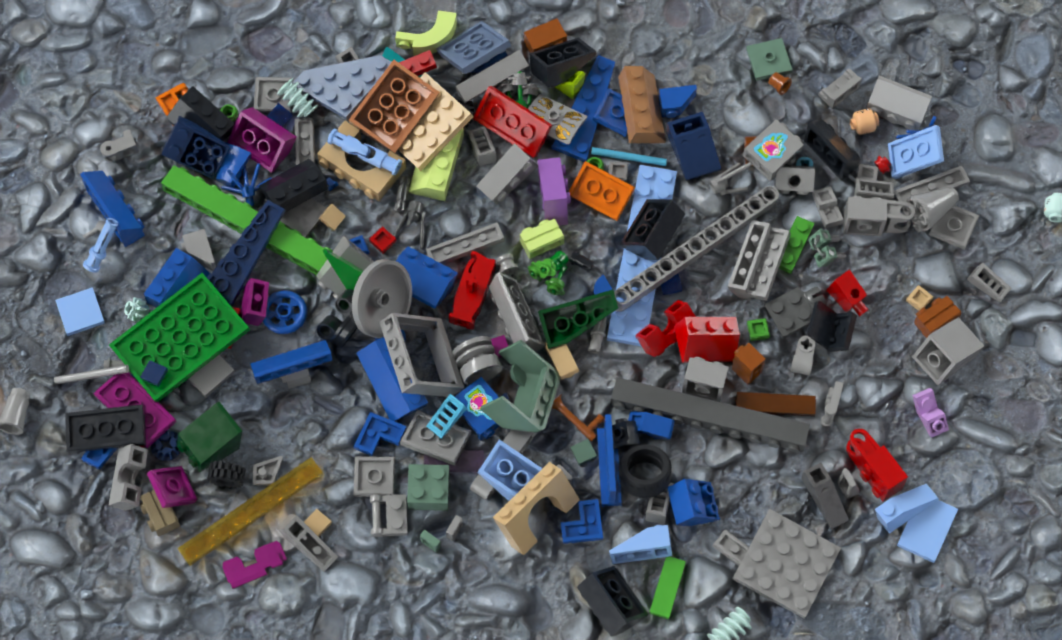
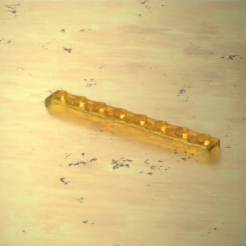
[177,457,323,566]

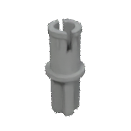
[588,317,607,354]

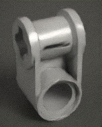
[790,336,815,376]

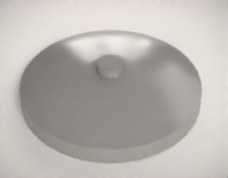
[352,259,412,338]

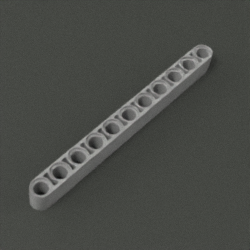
[614,186,779,311]

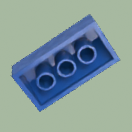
[80,171,145,247]
[356,337,428,421]

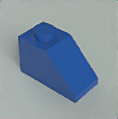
[658,85,697,118]

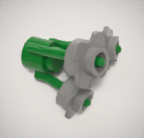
[497,71,541,109]

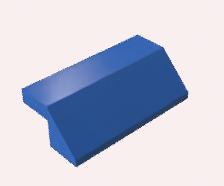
[250,340,333,384]

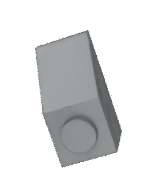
[181,229,216,271]

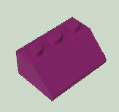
[227,107,297,173]

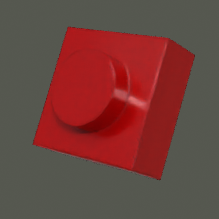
[369,226,397,254]

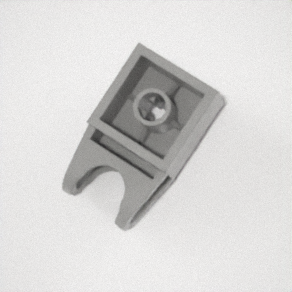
[843,196,915,237]

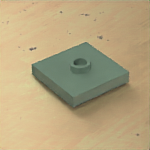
[746,38,792,81]

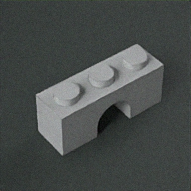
[109,444,148,511]

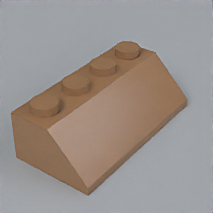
[618,66,666,143]

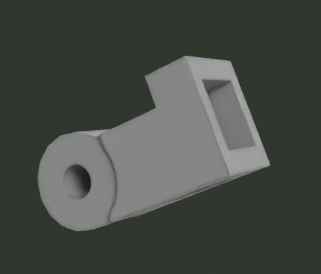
[100,129,139,162]

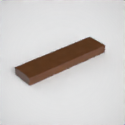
[736,392,816,417]

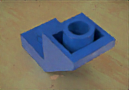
[628,412,675,439]

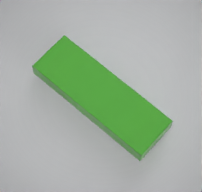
[649,556,686,620]

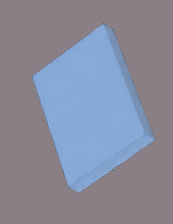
[888,125,944,179]
[897,500,958,563]

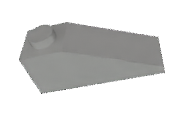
[276,514,338,572]

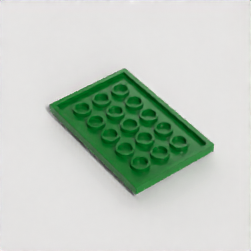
[109,273,250,402]

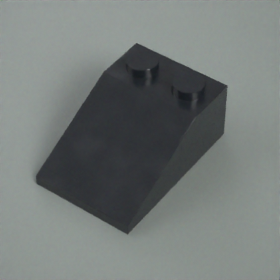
[529,37,597,88]

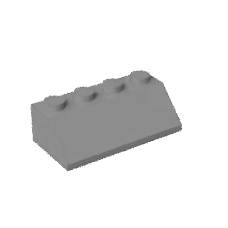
[489,272,546,352]

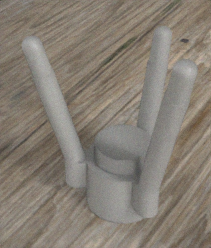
[709,162,752,196]

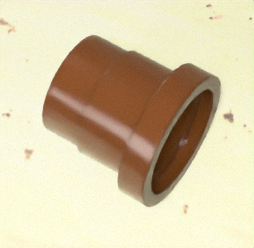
[768,72,792,95]

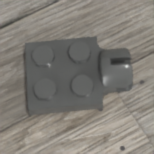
[764,286,827,339]

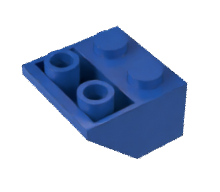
[667,479,720,526]

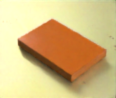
[568,161,635,222]

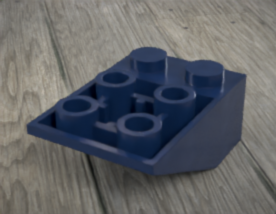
[666,112,721,181]
[161,116,230,179]

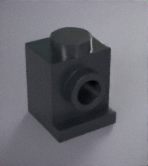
[612,418,640,449]

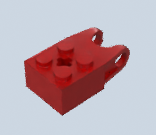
[846,429,908,502]

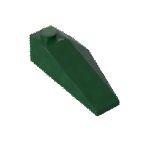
[538,289,619,349]

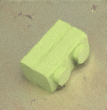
[520,219,564,259]

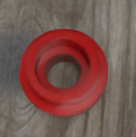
[874,156,891,174]

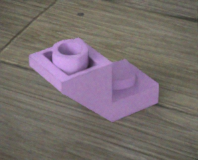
[912,388,949,438]

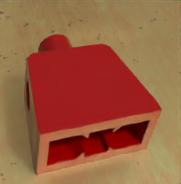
[826,269,869,317]

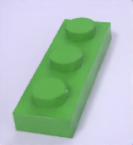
[779,216,814,274]

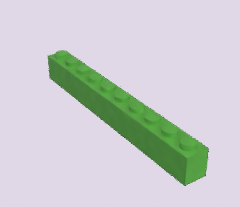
[161,165,333,275]

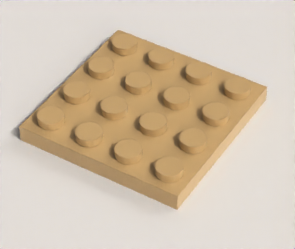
[398,72,474,171]

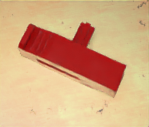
[448,251,496,330]

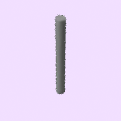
[54,365,129,385]

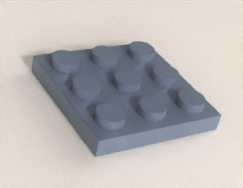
[436,21,511,74]

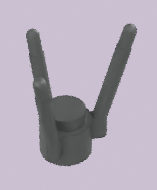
[393,201,426,249]

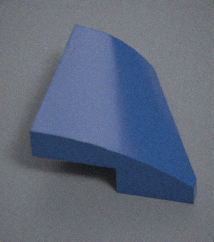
[216,142,252,188]

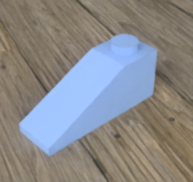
[875,484,939,534]
[609,525,672,565]

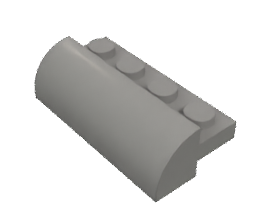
[728,220,791,301]

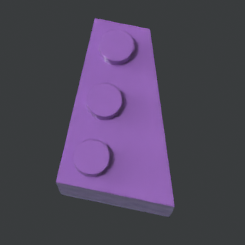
[537,157,571,226]

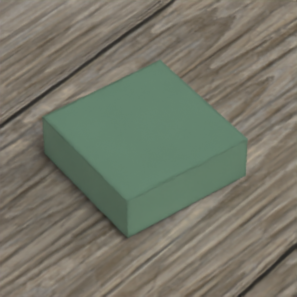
[570,439,597,466]
[420,530,441,552]

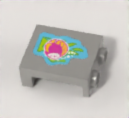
[743,119,804,181]

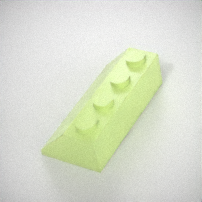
[408,127,464,201]

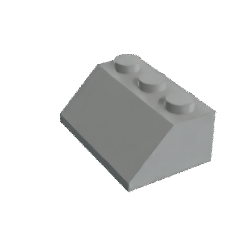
[867,76,932,130]

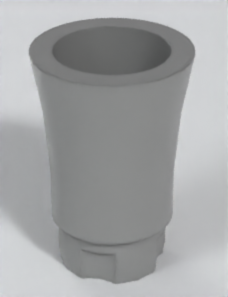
[0,388,30,435]

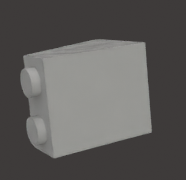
[316,236,374,299]
[912,317,984,385]

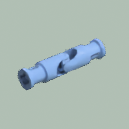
[327,128,402,175]

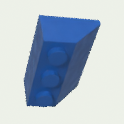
[396,246,458,309]
[144,248,211,308]

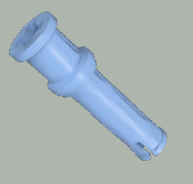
[83,218,118,273]

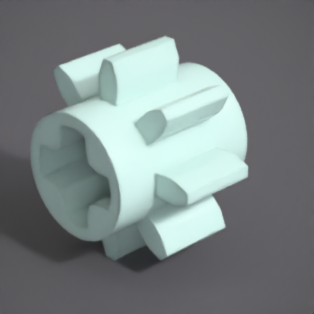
[125,297,149,322]

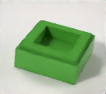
[747,318,770,341]

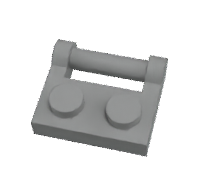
[820,381,843,428]
[370,494,408,537]

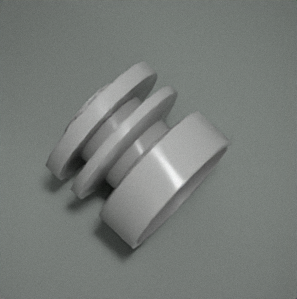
[452,336,503,385]

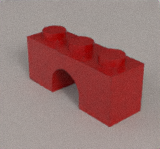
[635,300,696,357]

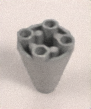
[903,188,959,232]

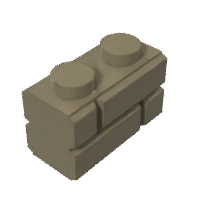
[139,490,180,536]

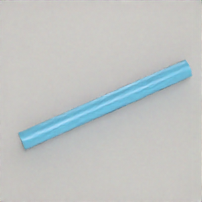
[591,147,667,166]

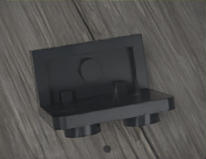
[807,301,857,352]

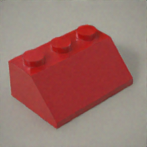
[674,317,740,363]

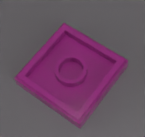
[147,466,198,508]

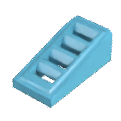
[426,394,467,439]

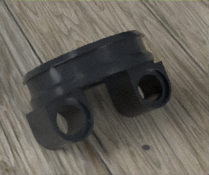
[316,289,358,348]

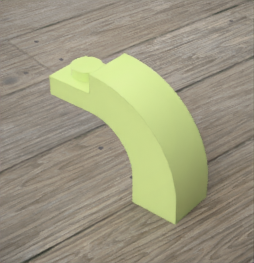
[395,11,457,56]

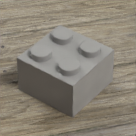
[682,357,728,402]

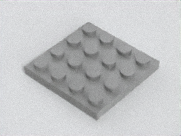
[732,509,841,619]

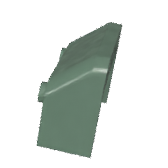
[480,340,560,433]

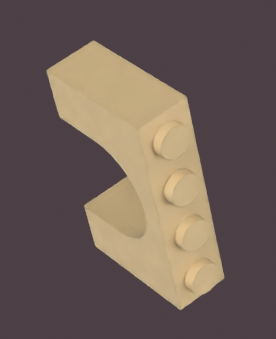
[317,121,406,201]
[493,462,580,555]

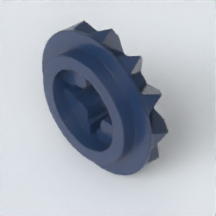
[151,429,181,461]

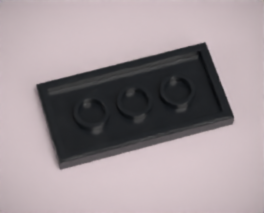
[65,404,146,453]

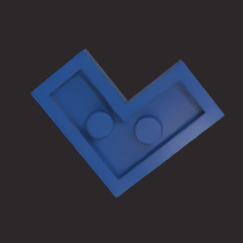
[354,412,407,456]
[561,499,603,544]

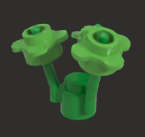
[528,251,569,296]

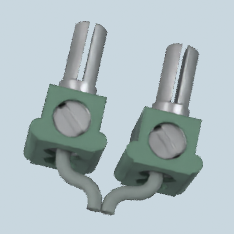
[808,228,846,268]

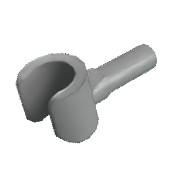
[83,221,106,240]

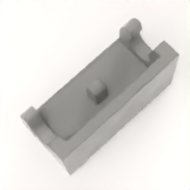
[818,68,862,109]

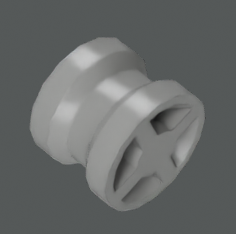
[496,254,518,276]

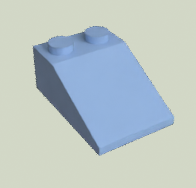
[477,439,542,501]

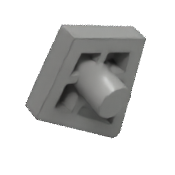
[253,456,283,485]

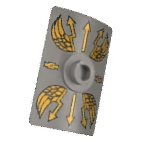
[528,94,587,144]

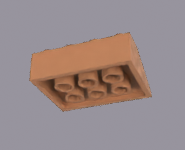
[349,60,440,153]

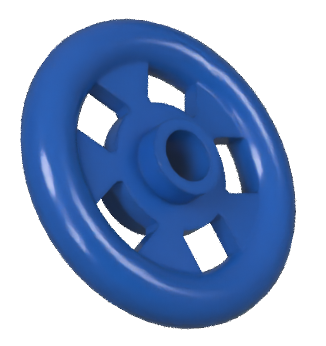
[263,290,308,334]

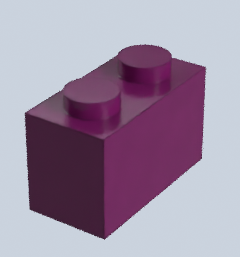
[241,278,269,326]

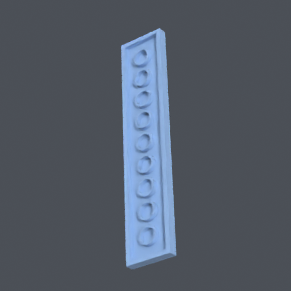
[607,165,677,347]

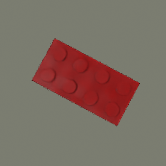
[473,86,552,158]

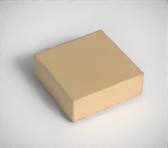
[318,204,346,231]
[906,285,934,311]
[304,509,332,537]

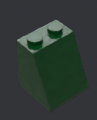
[177,401,242,472]

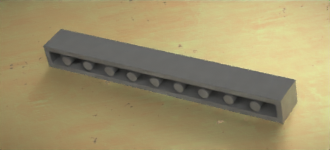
[610,377,810,453]

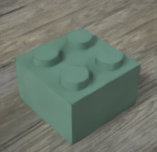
[407,464,450,511]

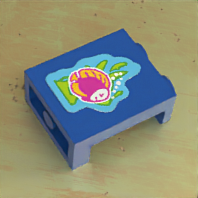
[451,377,500,441]

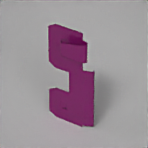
[222,540,287,589]

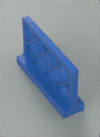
[597,414,622,507]

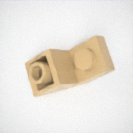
[544,342,579,380]

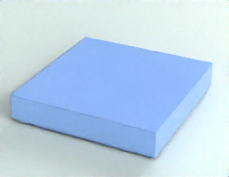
[55,287,105,336]

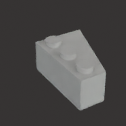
[476,143,538,204]

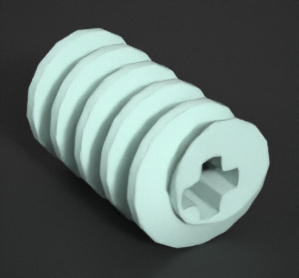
[277,77,319,118]
[707,607,752,640]

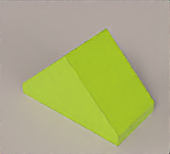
[555,71,585,99]

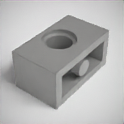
[774,165,815,195]

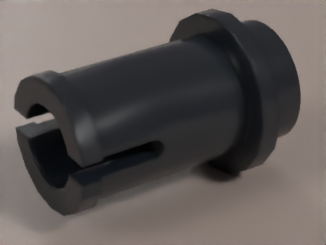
[569,251,595,272]

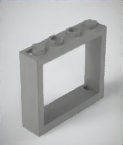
[379,313,464,397]

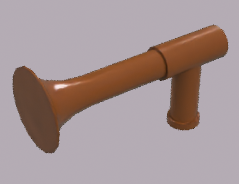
[551,394,605,442]

